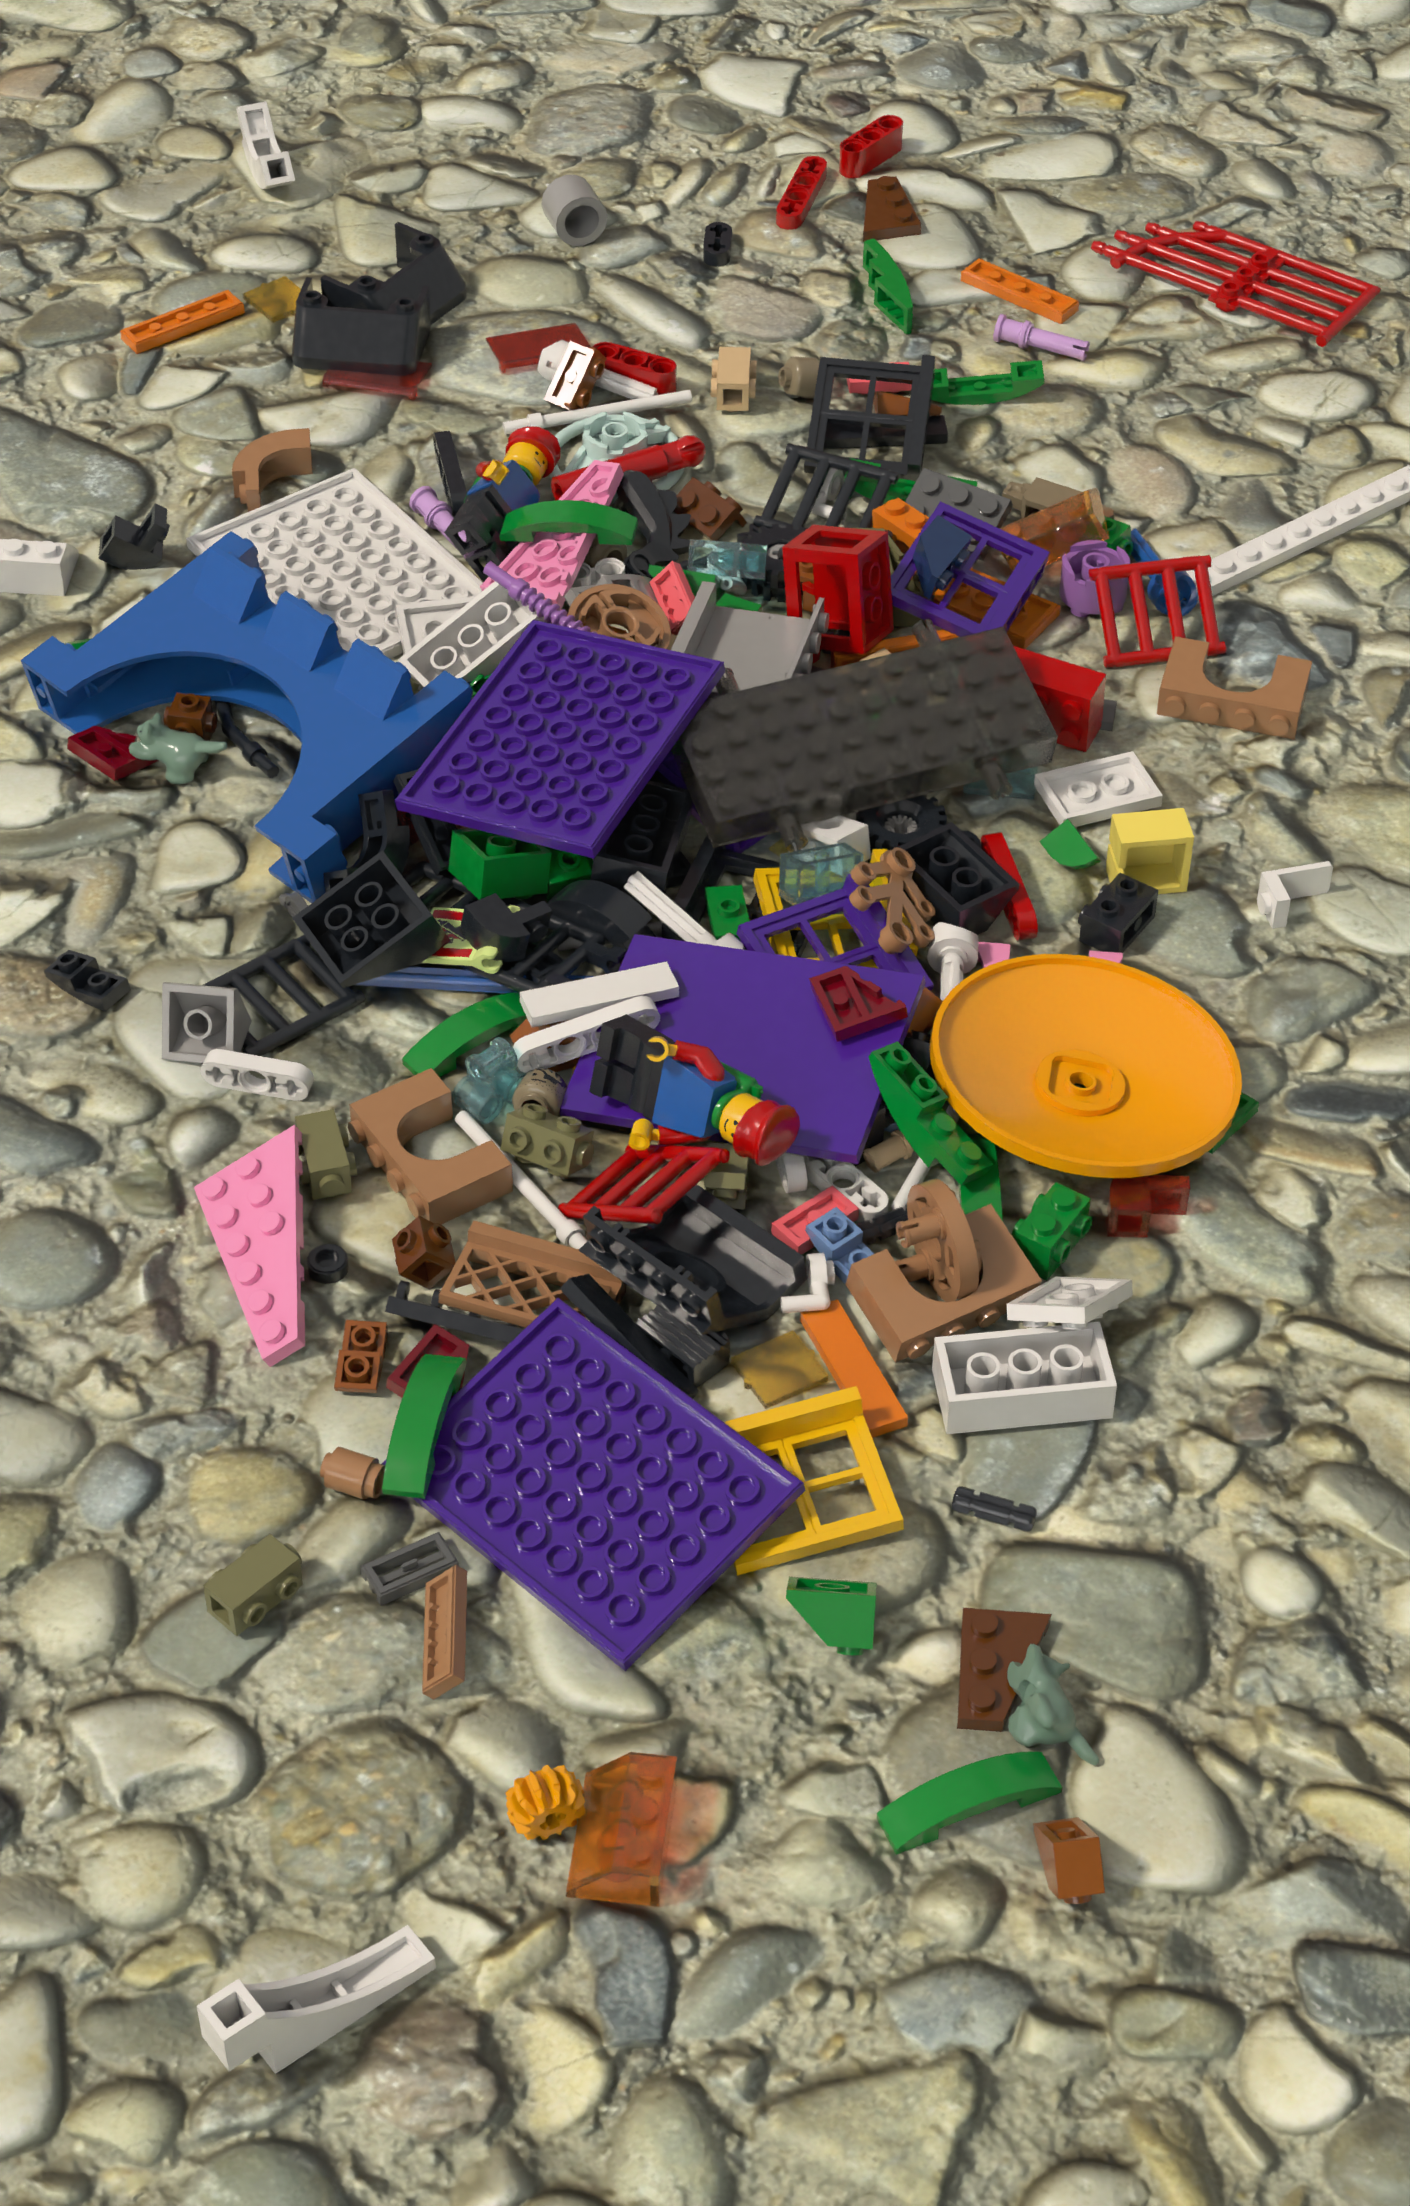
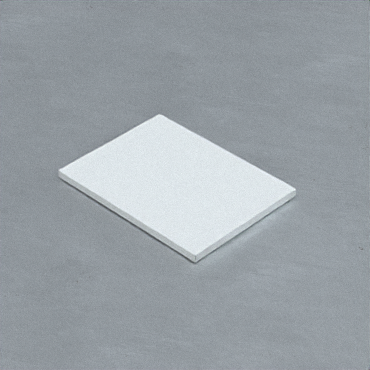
[186,468,483,659]

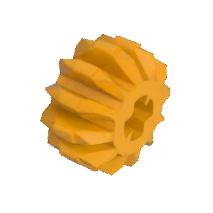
[505,1765,586,1840]

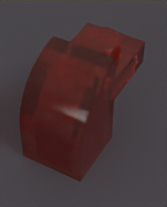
[1106,1175,1190,1238]

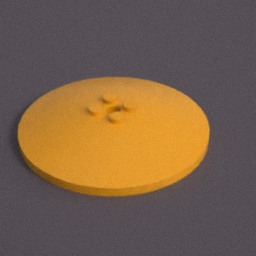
[929,954,1242,1178]

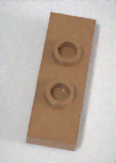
[422,1565,467,1700]

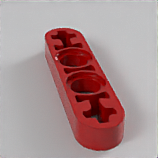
[776,156,827,230]
[981,832,1038,941]

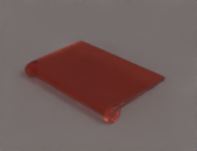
[485,323,591,374]
[322,361,432,400]

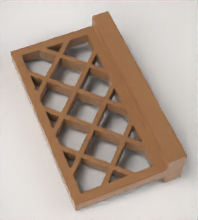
[439,1221,626,1328]

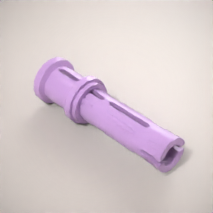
[993,314,1090,361]
[409,486,468,559]

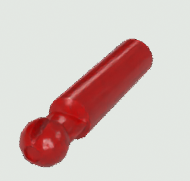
[551,435,706,500]

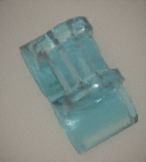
[452,1037,526,1124]

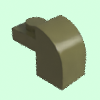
[704,1143,749,1209]

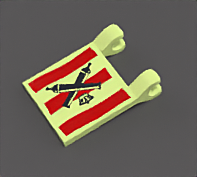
[422,905,521,974]

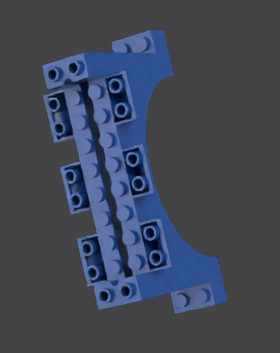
[21,531,473,903]

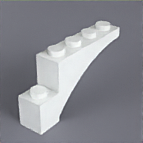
[197,1925,436,2074]

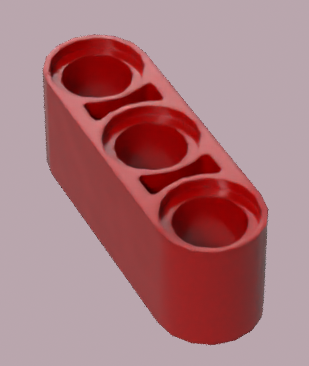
[839,115,903,178]
[592,342,677,395]

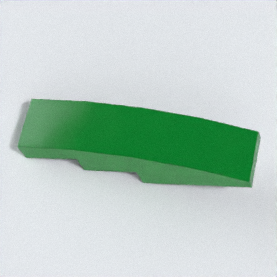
[863,238,913,335]

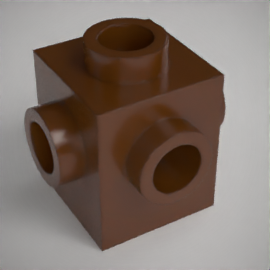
[164,693,218,741]
[392,1216,456,1290]

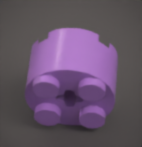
[1059,540,1130,617]

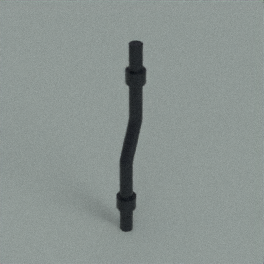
[215,701,279,778]

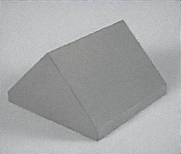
[162,982,252,1063]

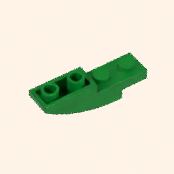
[869,1041,993,1186]

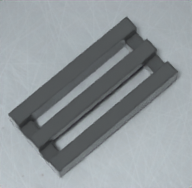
[361,1532,459,1606]

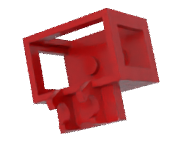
[782,525,894,654]

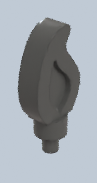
[279,892,308,918]

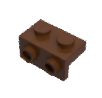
[673,477,747,544]

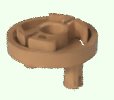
[567,584,671,649]
[895,1179,982,1302]

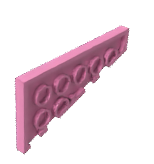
[480,460,624,610]
[194,1125,305,1367]

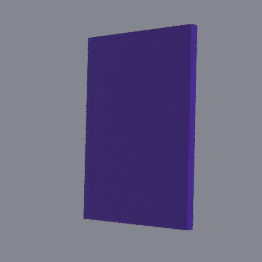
[395,620,725,859]
[560,934,925,1164]
[382,1298,805,1671]

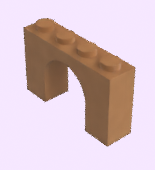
[1156,636,1312,740]
[348,1068,513,1225]
[845,1204,1042,1363]

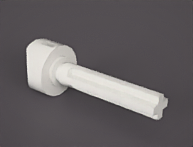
[538,340,658,400]
[624,871,745,950]
[927,922,979,1001]

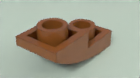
[334,1320,388,1393]

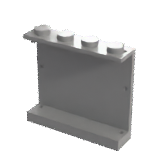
[671,581,829,709]

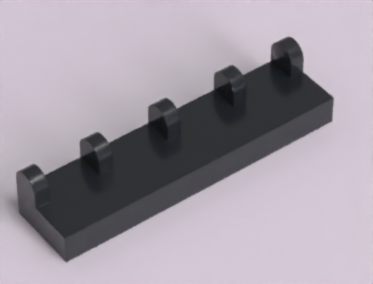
[385,1280,525,1343]

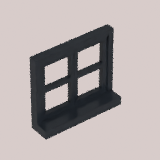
[804,355,935,481]
[662,829,833,958]

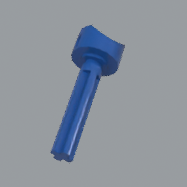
[1131,528,1198,617]

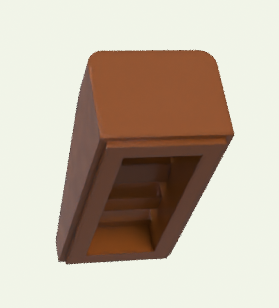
[874,391,942,416]

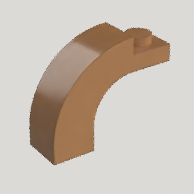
[232,428,313,512]

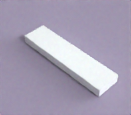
[520,962,679,1027]

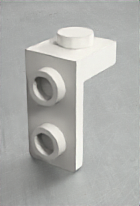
[1257,861,1333,929]

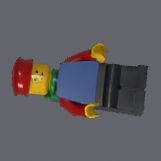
[444,426,561,582]
[589,1014,800,1166]

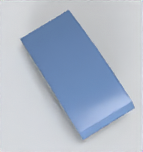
[805,1207,874,1284]

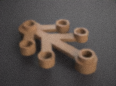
[849,847,935,955]

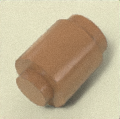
[320,1447,385,1500]

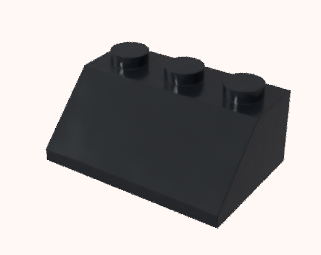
[898,822,1019,935]

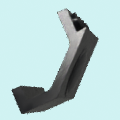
[578,1175,808,1336]

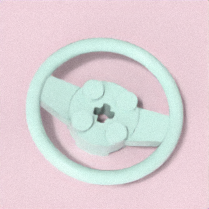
[549,411,685,505]

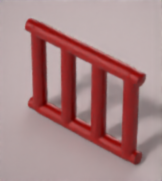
[1088,555,1227,668]
[558,1144,730,1224]

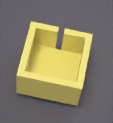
[1106,808,1194,894]

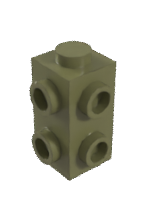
[500,1104,594,1177]
[295,1109,357,1200]
[203,1534,303,1637]

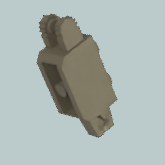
[1002,477,1114,542]

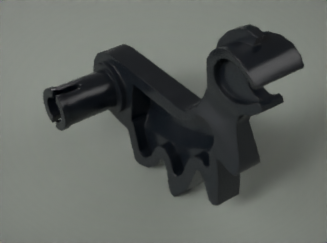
[612,470,693,579]

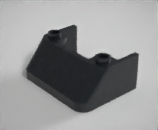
[320,222,467,325]
[292,277,431,376]

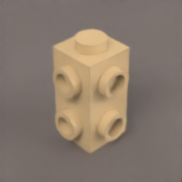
[711,347,757,412]

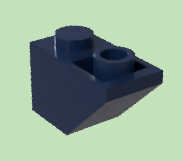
[913,515,972,599]

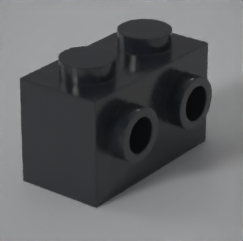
[1078,873,1158,953]

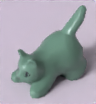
[129,713,227,785]
[1007,1644,1099,1765]

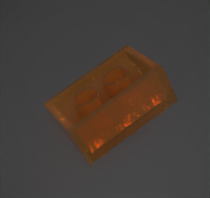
[999,488,1109,570]
[566,1752,677,1907]

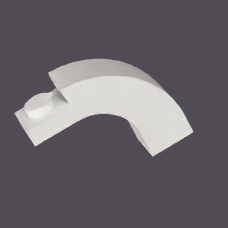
[236,102,295,189]

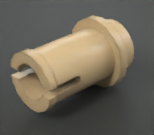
[863,1130,914,1173]

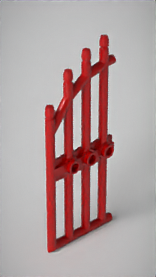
[1091,221,1381,347]

